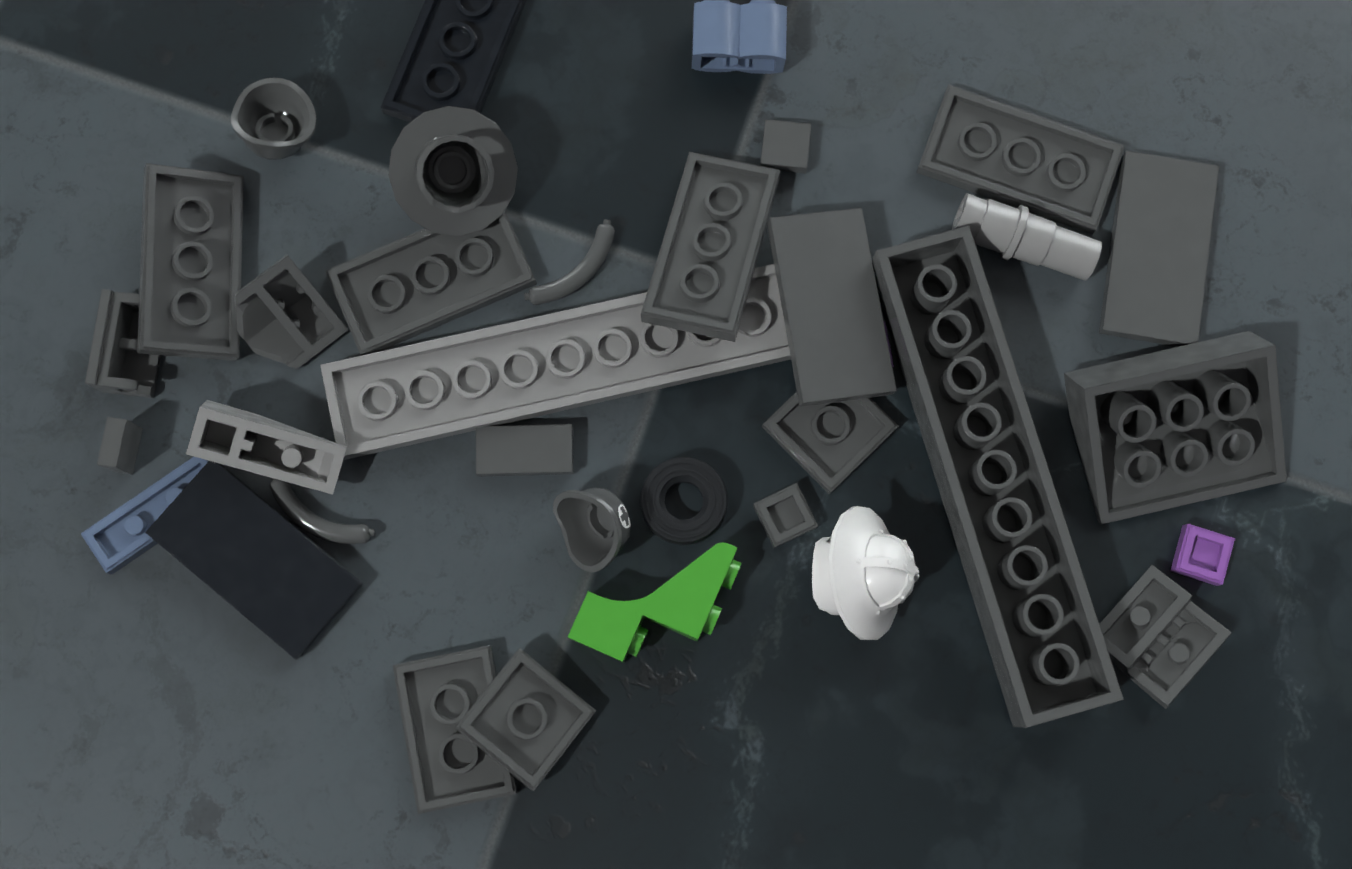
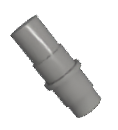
[952,193,1102,281]

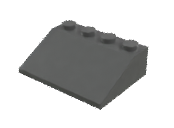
[1064,331,1287,524]

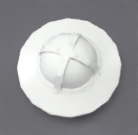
[812,506,920,640]

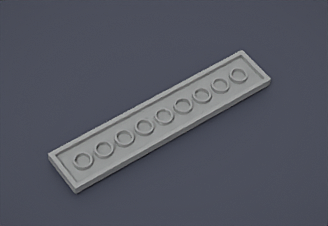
[320,264,791,460]

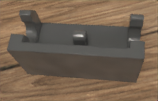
[85,289,161,398]

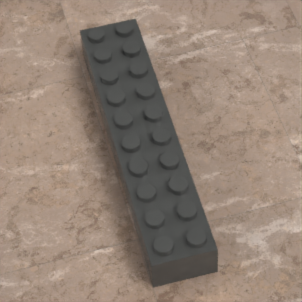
[872,226,1124,728]

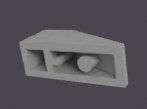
[186,400,347,495]

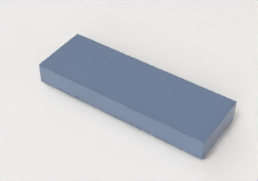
[81,457,209,575]

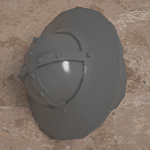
[388,106,518,236]

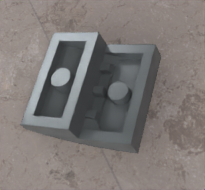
[1099,565,1232,709]

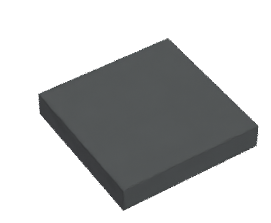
[762,392,898,495]
[454,648,596,791]

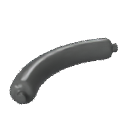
[524,219,615,305]
[269,478,375,544]

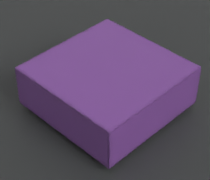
[1170,524,1235,586]

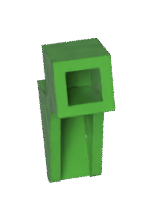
[568,542,742,663]

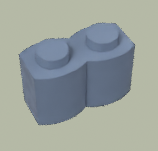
[691,0,787,74]

